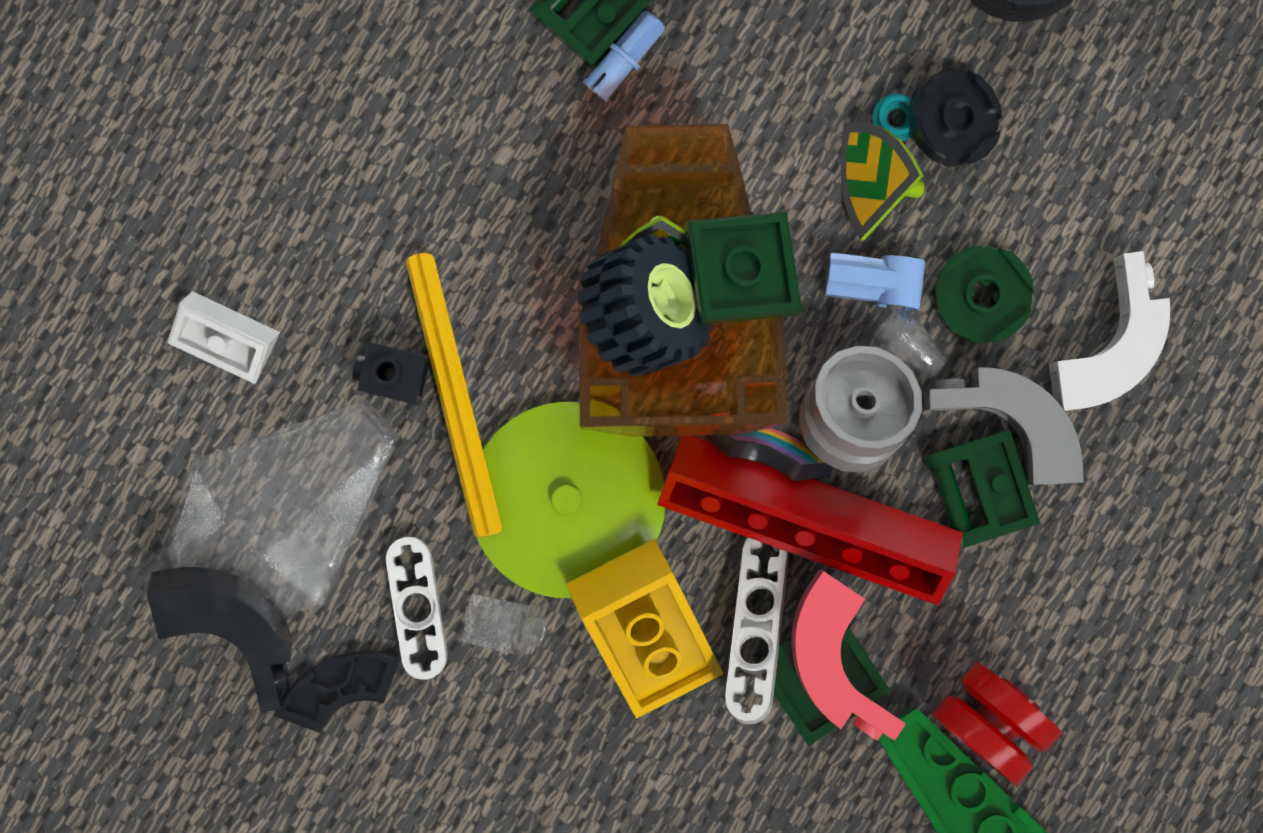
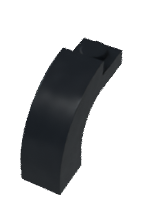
[147,567,292,713]

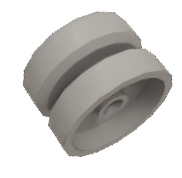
[799,346,922,472]

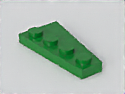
[878,707,1047,833]

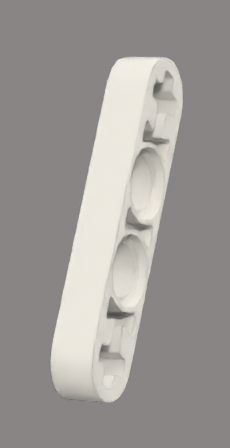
[725,538,789,724]

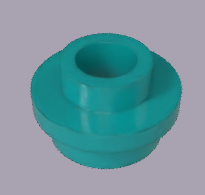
[872,93,913,142]

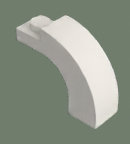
[1049,251,1170,411]

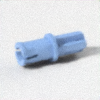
[583,11,665,103]

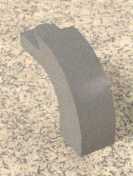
[923,367,1084,485]

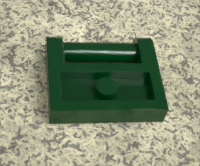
[528,0,655,69]
[924,429,1041,549]

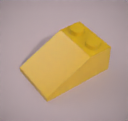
[566,538,724,719]

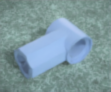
[824,253,925,311]

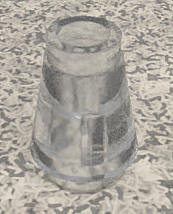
[874,308,947,379]

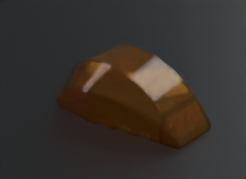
[579,124,787,437]

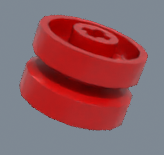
[931,661,1063,787]

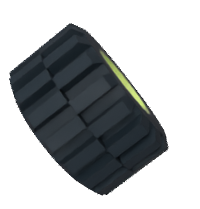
[578,235,713,376]

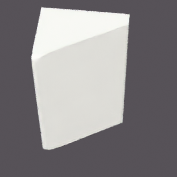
[167,291,280,384]

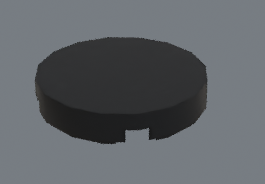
[908,68,1002,167]

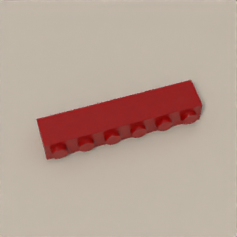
[657,433,963,605]

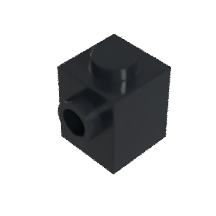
[352,342,430,406]

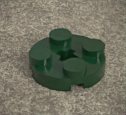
[933,246,1034,344]

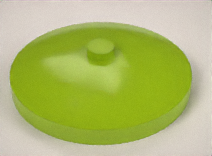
[477,402,665,598]

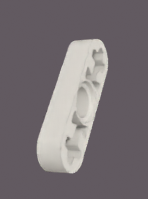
[386,537,448,680]

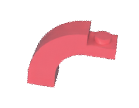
[791,570,906,741]

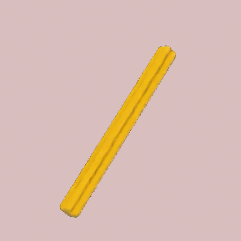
[406,252,502,538]

